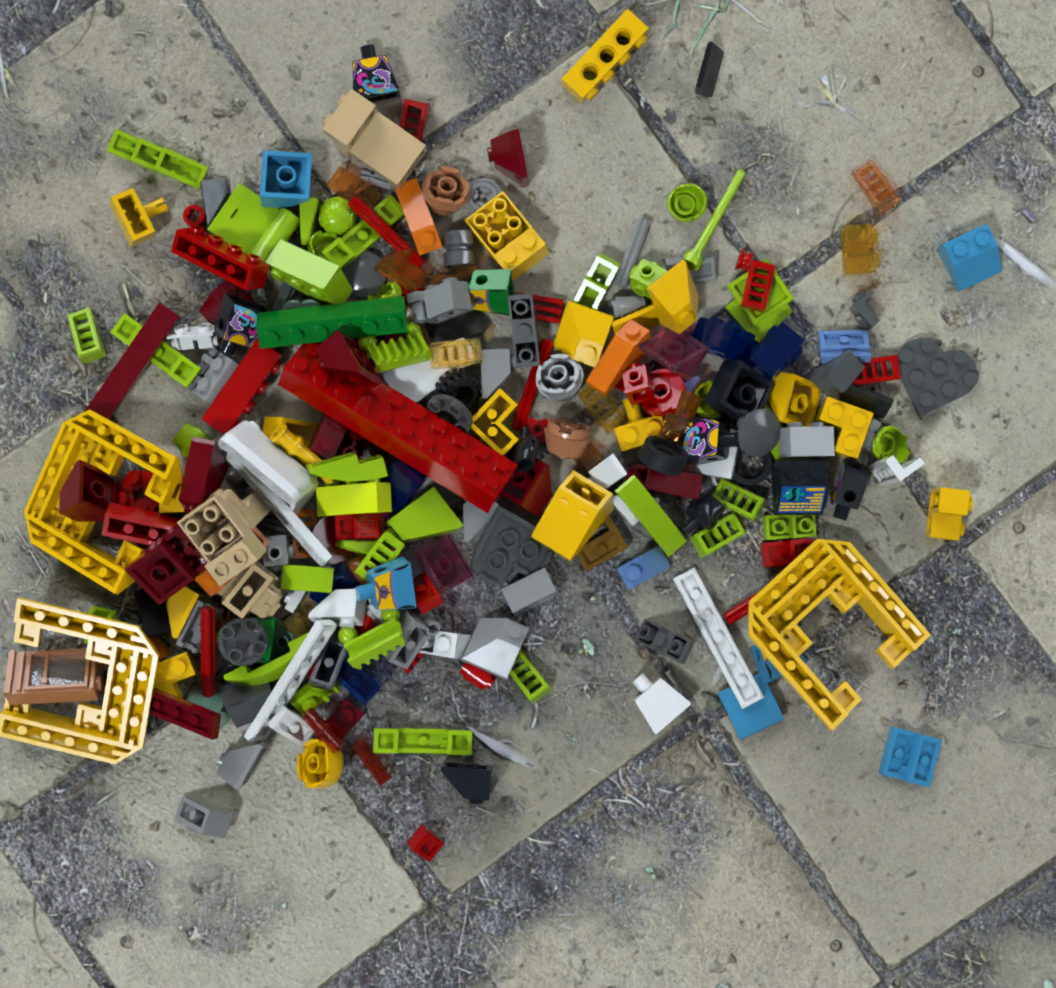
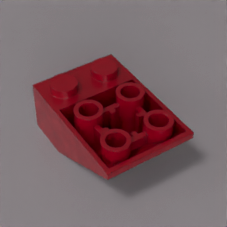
[308,413,389,463]

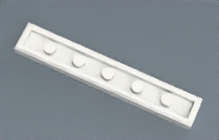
[226,453,332,567]
[673,567,764,709]
[244,620,337,742]

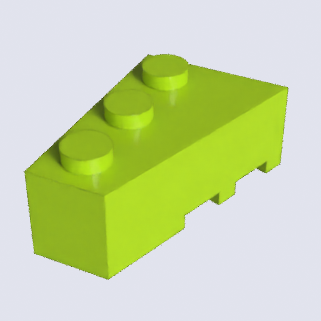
[265,239,353,305]

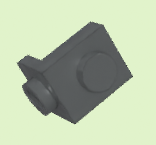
[850,290,880,330]

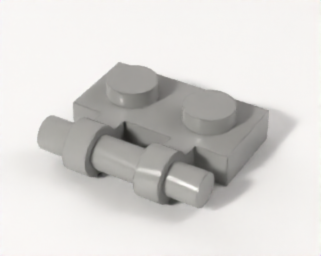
[188,348,239,405]

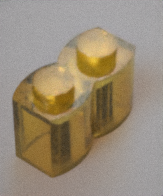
[840,223,880,276]

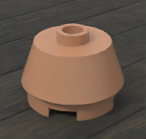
[422,167,470,216]
[544,418,592,459]

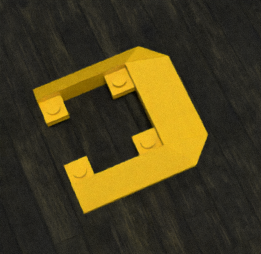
[24,410,183,594]
[748,539,931,731]
[0,597,159,764]

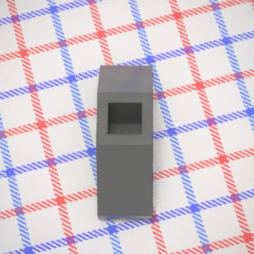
[508,293,540,368]
[634,619,694,664]

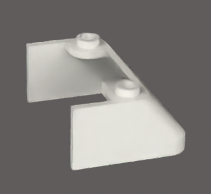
[218,420,318,515]

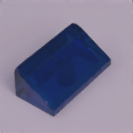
[309,561,359,604]

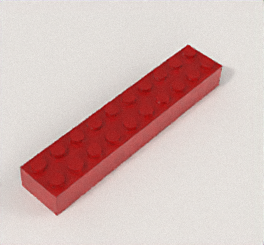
[278,342,518,513]

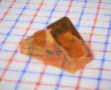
[374,249,429,292]

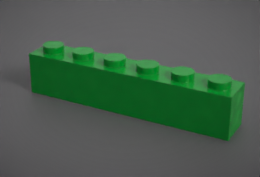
[256,296,408,349]

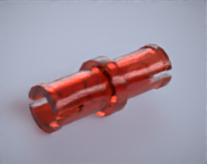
[301,708,345,753]
[351,738,392,786]

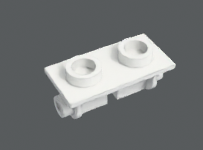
[167,323,221,350]

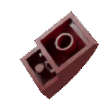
[125,523,208,605]

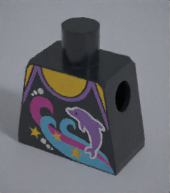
[352,44,401,102]
[214,293,269,355]
[682,416,739,466]
[831,461,871,521]

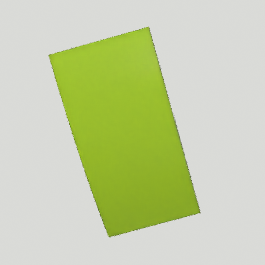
[762,515,817,540]
[280,565,334,593]

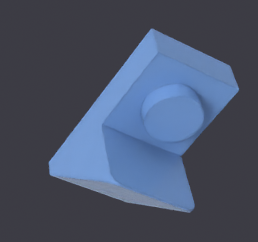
[616,545,671,590]

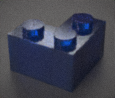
[688,316,763,368]
[749,322,805,382]
[381,460,429,514]
[337,651,384,705]

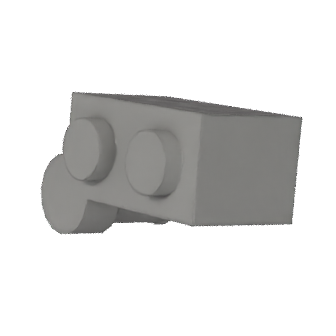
[407,277,472,324]
[779,422,835,458]
[383,609,441,669]

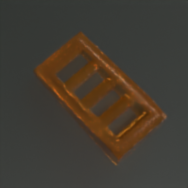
[852,160,900,216]

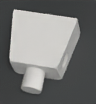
[632,673,691,734]

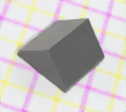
[220,669,274,728]

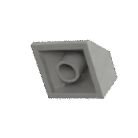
[461,618,529,680]
[216,740,269,790]

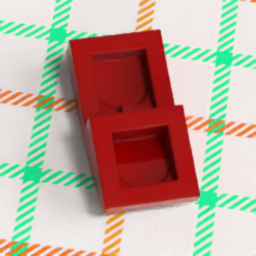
[760,538,813,568]

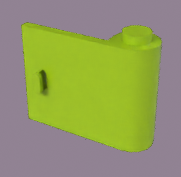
[207,183,300,262]

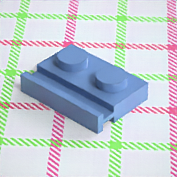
[818,330,871,363]

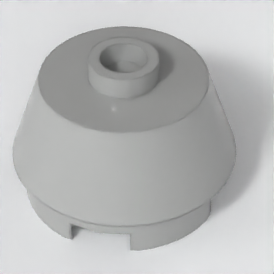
[536,354,584,402]

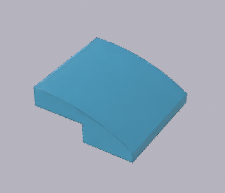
[718,673,784,741]
[878,726,942,787]

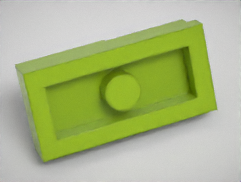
[290,679,341,717]

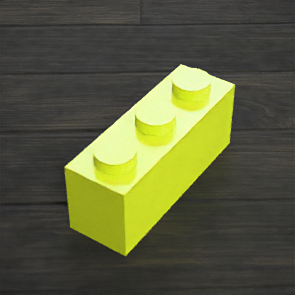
[316,478,392,517]

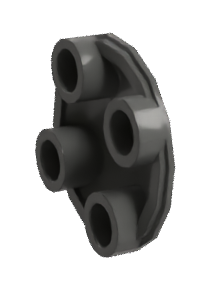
[341,250,386,298]
[427,394,473,433]
[737,408,781,457]
[218,617,268,666]

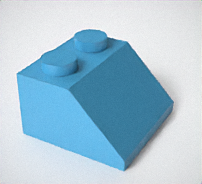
[260,150,312,208]
[937,224,1002,292]

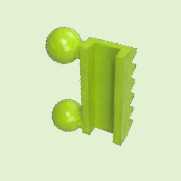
[357,322,432,373]
[338,609,405,670]

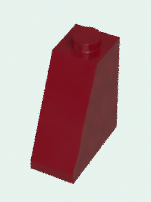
[178,437,229,514]
[626,464,702,500]

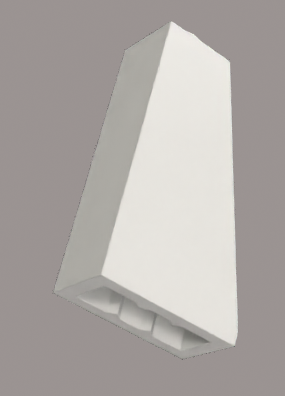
[379,338,479,404]

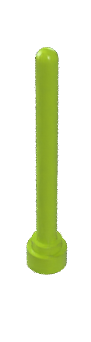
[682,169,745,271]

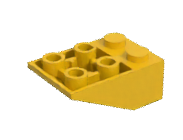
[464,191,549,281]
[531,470,614,562]

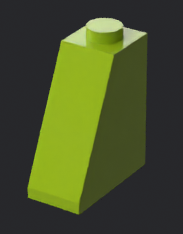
[385,487,463,544]

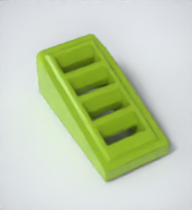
[299,197,321,249]
[67,307,107,363]
[712,478,767,523]
[690,512,746,558]
[354,531,405,582]
[336,540,391,560]
[509,649,552,704]

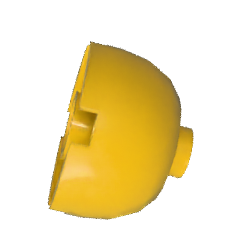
[296,739,344,789]

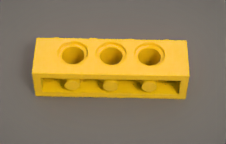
[561,8,649,104]

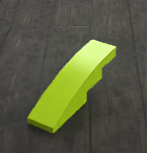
[106,128,208,190]
[615,475,687,557]

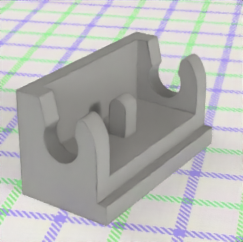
[501,568,559,617]
[176,599,225,654]

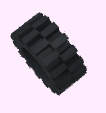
[434,368,482,410]

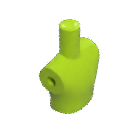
[171,422,210,458]

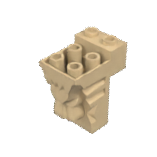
[323,89,427,190]
[177,488,271,586]
[218,561,287,618]

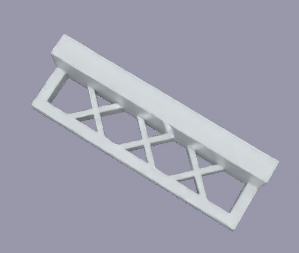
[868,455,925,487]

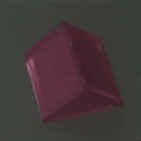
[639,328,709,380]
[414,534,473,595]

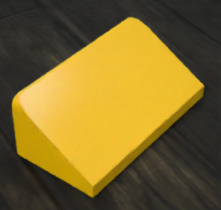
[611,305,661,336]

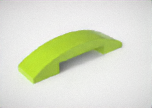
[321,194,404,269]
[110,313,202,389]
[223,632,309,686]
[373,728,472,755]

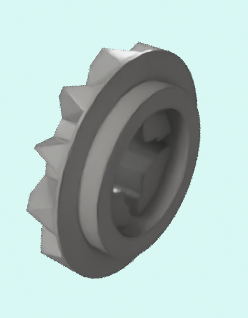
[465,178,501,214]

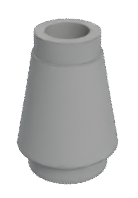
[608,296,646,319]

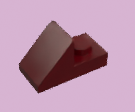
[314,698,365,746]

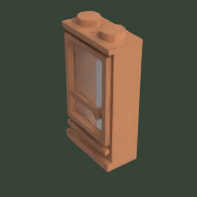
[4,648,105,705]

